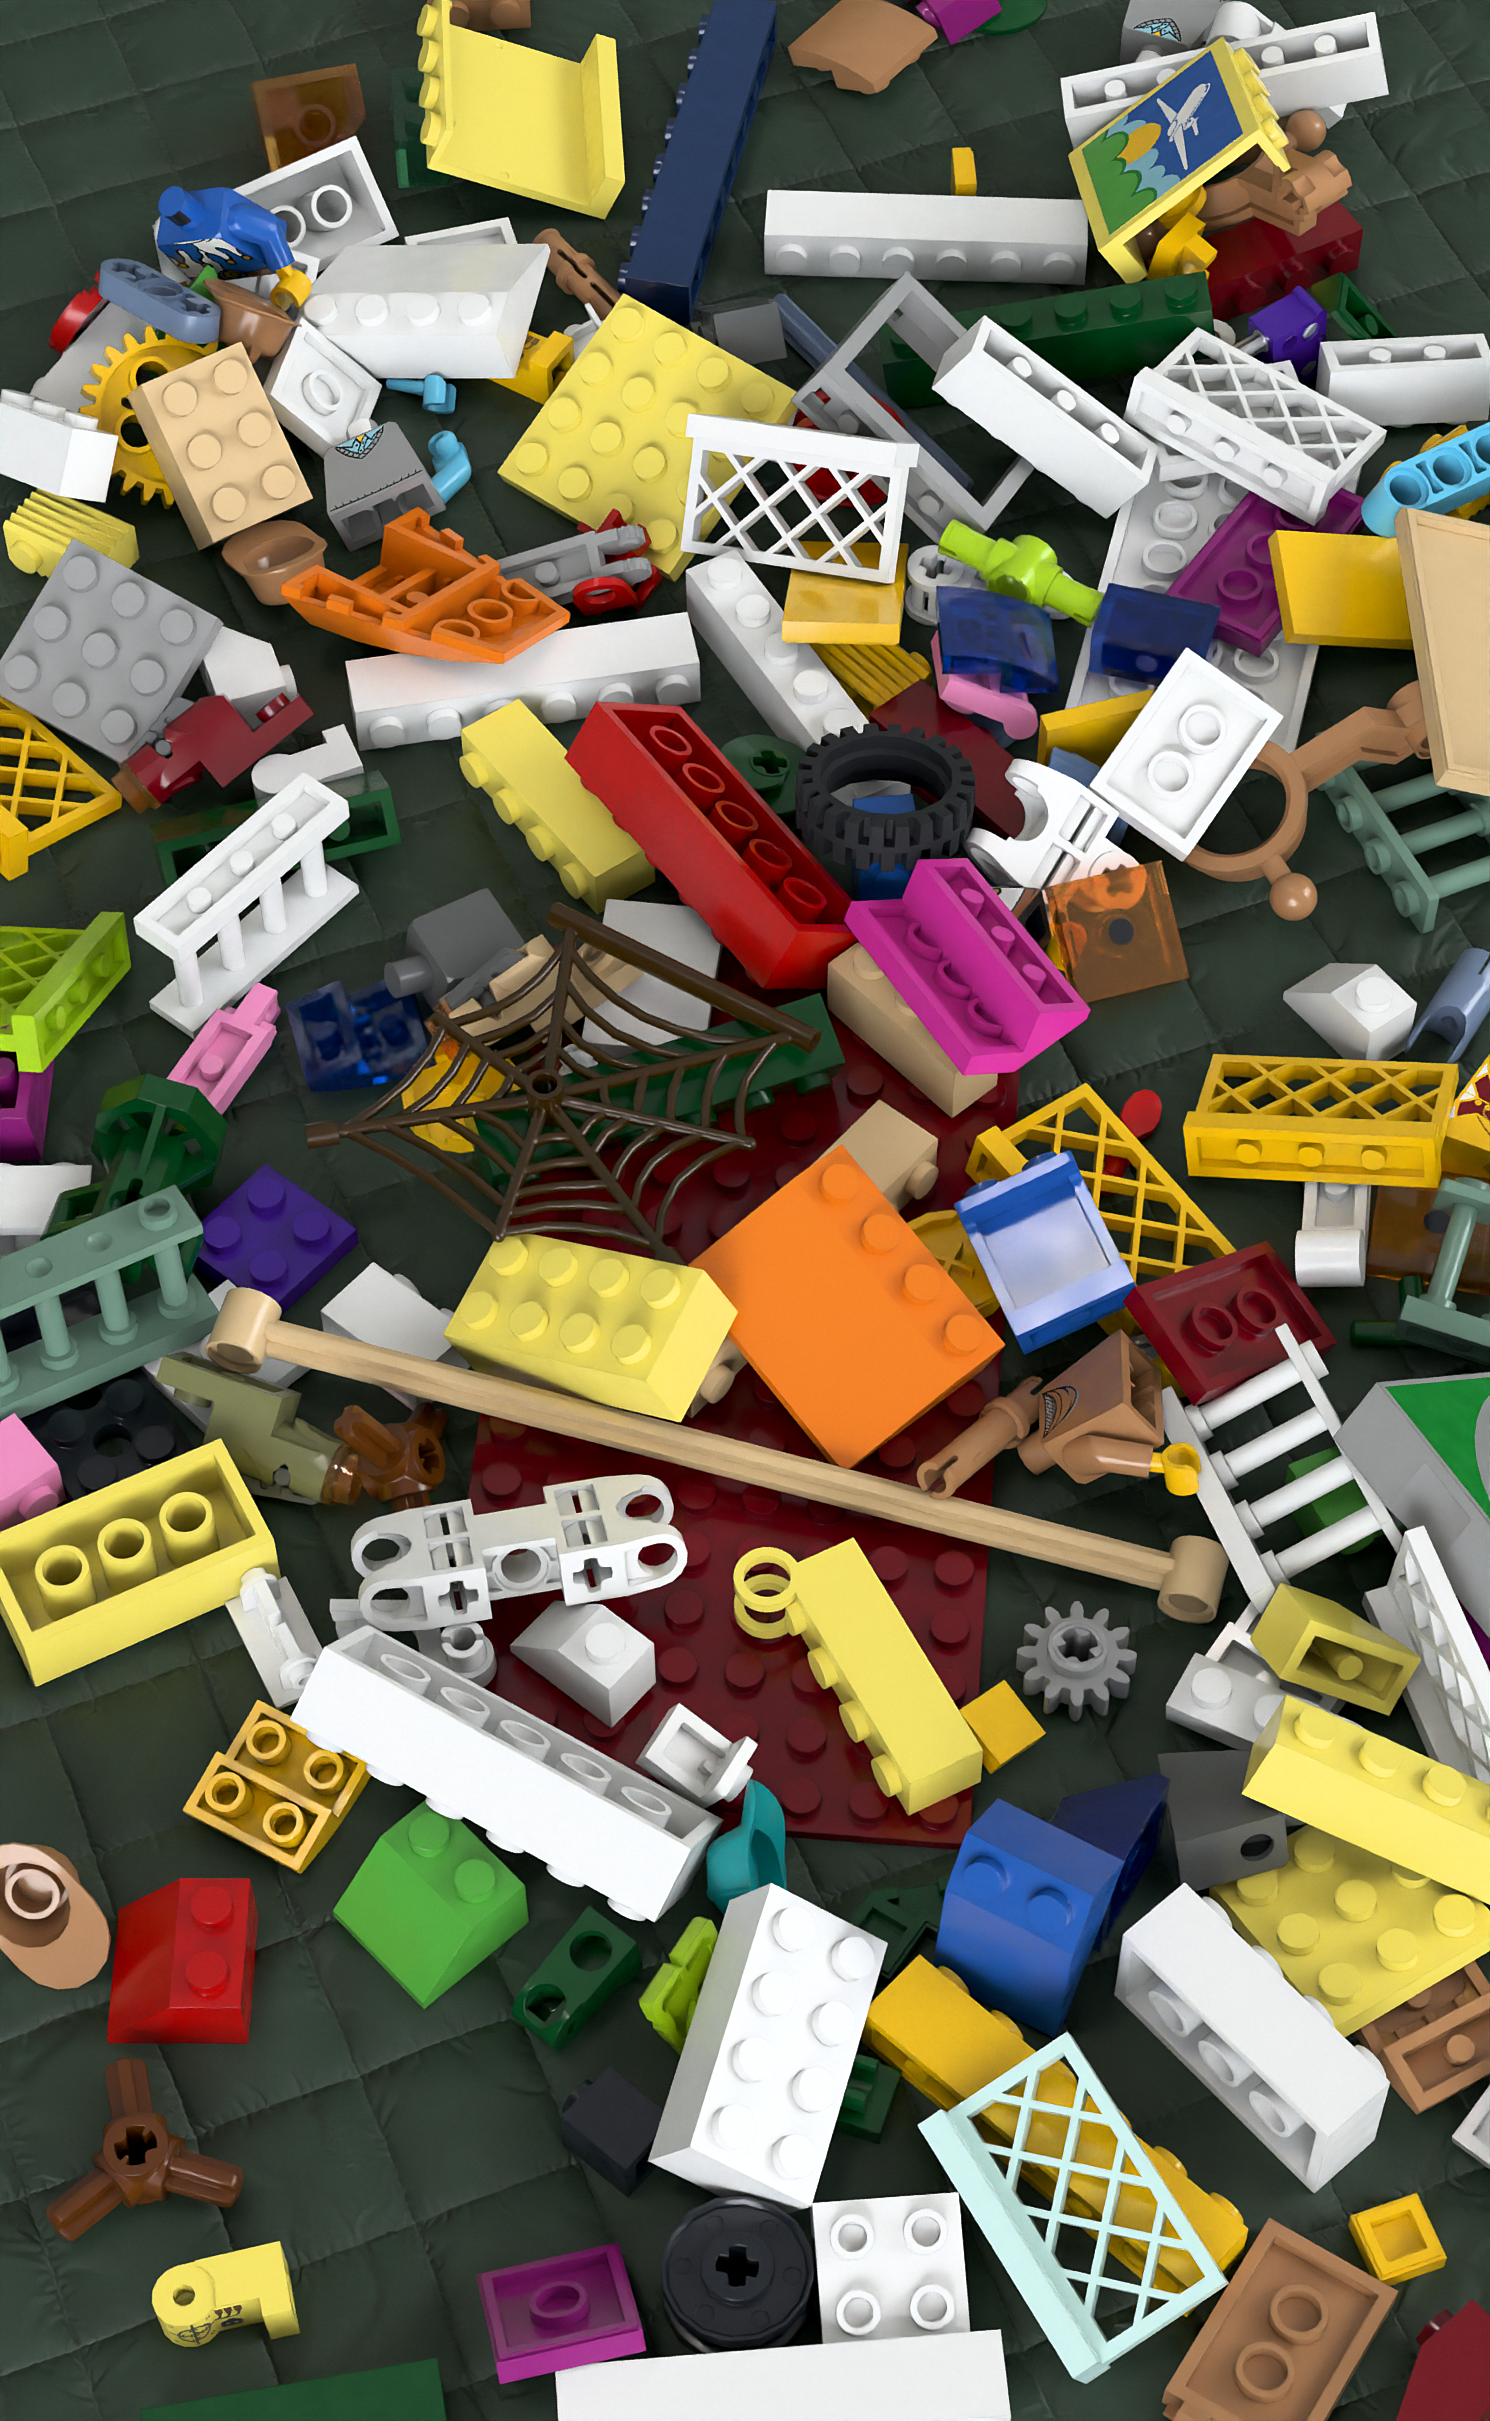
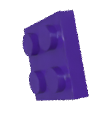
[194,1163,359,1315]

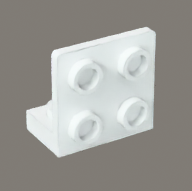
[810,2192,970,2344]

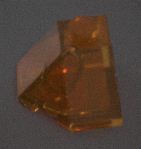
[248,63,366,173]

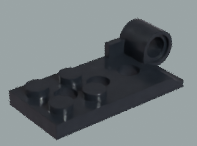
[0,1285,195,1502]

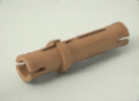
[532,228,621,321]
[917,1376,1043,1500]

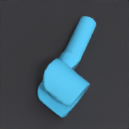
[386,374,456,414]

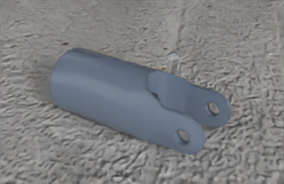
[1404,948,1490,1064]

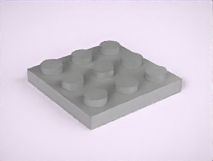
[0,538,223,771]

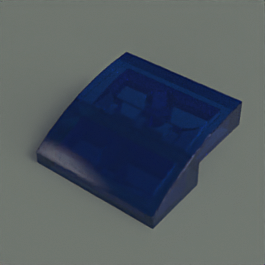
[935,586,1059,693]
[285,979,438,1092]

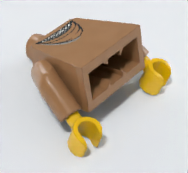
[1017,1329,1202,1496]

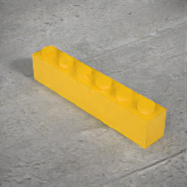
[861,1954,1248,2318]

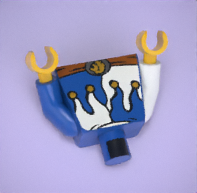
[154,186,312,311]

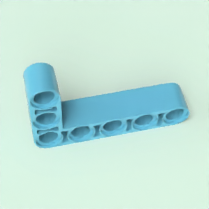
[1361,422,1490,538]

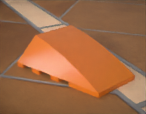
[280,506,570,664]

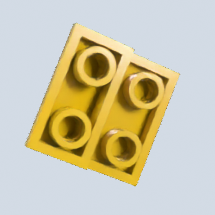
[182,1700,372,1874]

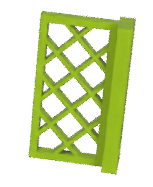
[0,911,131,1073]

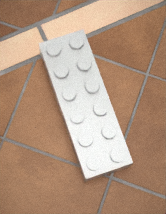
[290,1624,723,1922]

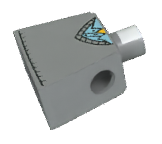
[1120,0,1231,65]
[324,418,446,552]

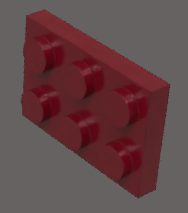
[1123,1241,1338,1406]

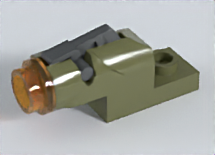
[155,1352,363,1507]

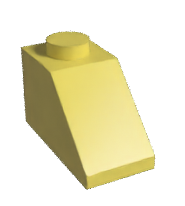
[1249,1582,1421,1716]

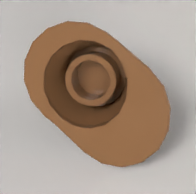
[203,278,302,365]
[221,520,328,606]
[0,1842,111,1989]

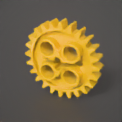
[77,326,219,509]

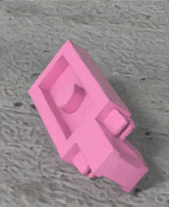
[166,982,281,1116]

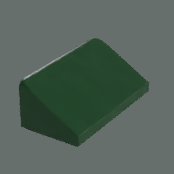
[1310,272,1401,340]

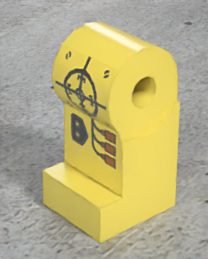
[152,2241,300,2347]

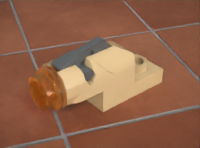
[423,934,645,1062]

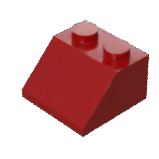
[107,1878,258,2044]

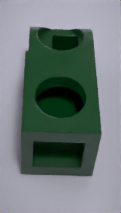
[512,1906,643,2051]

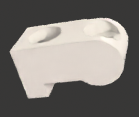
[251,724,364,799]

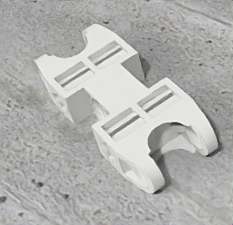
[350,1474,688,1632]

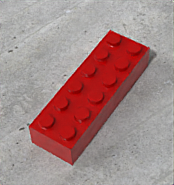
[564,701,859,990]

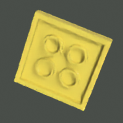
[1209,1824,1490,2038]

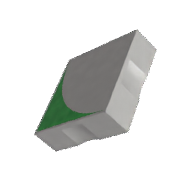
[1332,1372,1490,1639]

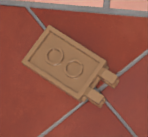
[1162,2218,1398,2421]

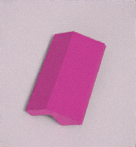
[843,858,1091,1076]

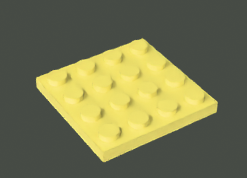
[497,293,798,583]

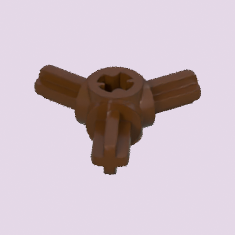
[334,1402,449,1513]
[45,2057,244,2242]

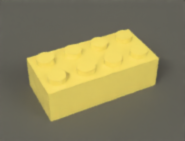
[443,1234,738,1423]
[0,1438,281,1687]

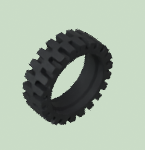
[795,723,975,872]

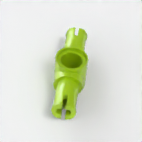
[938,519,1107,628]

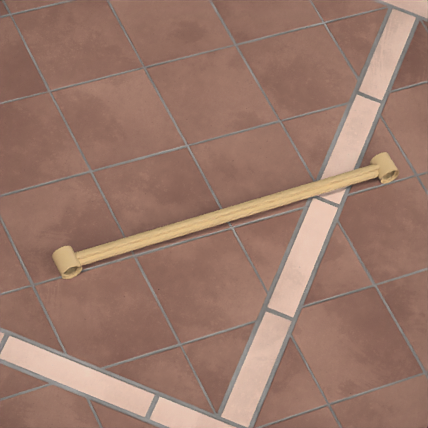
[205,1287,1230,1624]

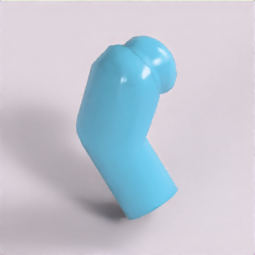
[428,431,472,504]

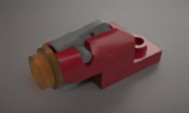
[110,692,314,815]

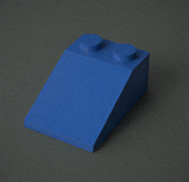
[933,1798,1125,2039]

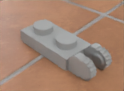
[496,525,652,605]

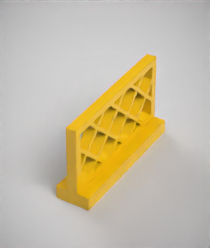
[0,697,122,881]
[1183,1054,1459,1188]
[965,1083,1237,1337]

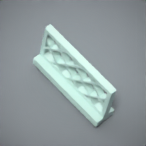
[918,2032,1229,2384]

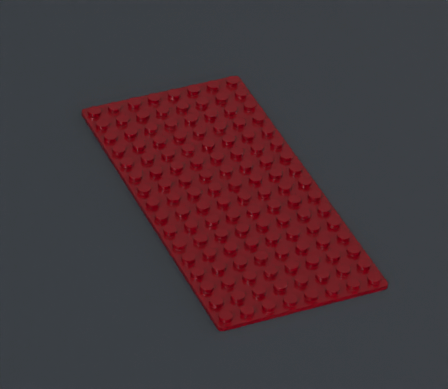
[426,946,1020,1850]

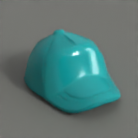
[706,1779,787,1916]

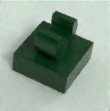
[834,2053,902,2145]

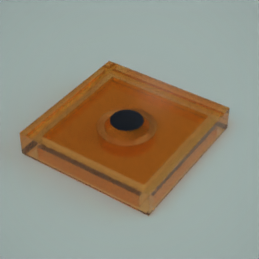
[1044,860,1190,1003]
[1365,1171,1490,1296]

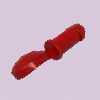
[1100,1089,1162,1196]

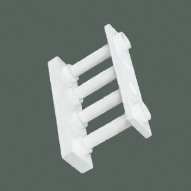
[133,772,359,1039]
[1162,1323,1403,1616]

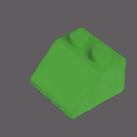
[333,1801,529,2009]

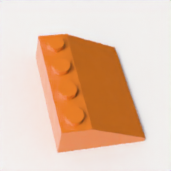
[688,1144,1005,1470]

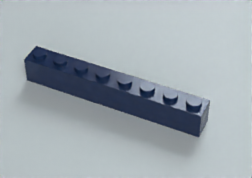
[618,0,777,326]

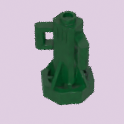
[40,1073,228,1284]

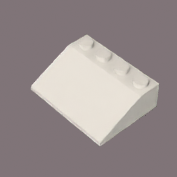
[296,244,550,379]

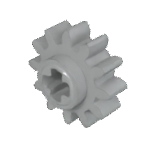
[1016,1601,1137,1721]

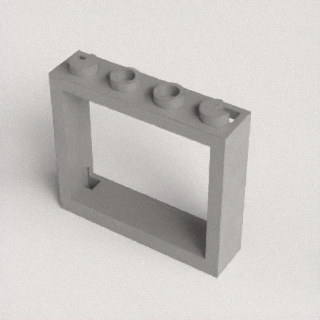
[791,271,1035,545]

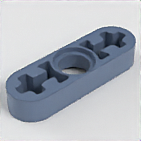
[98,258,221,344]

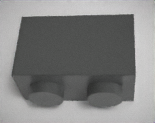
[688,296,787,365]

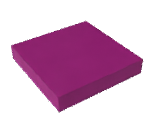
[476,2243,646,2384]

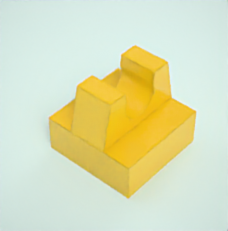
[1146,212,1218,280]

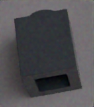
[561,2066,664,2198]

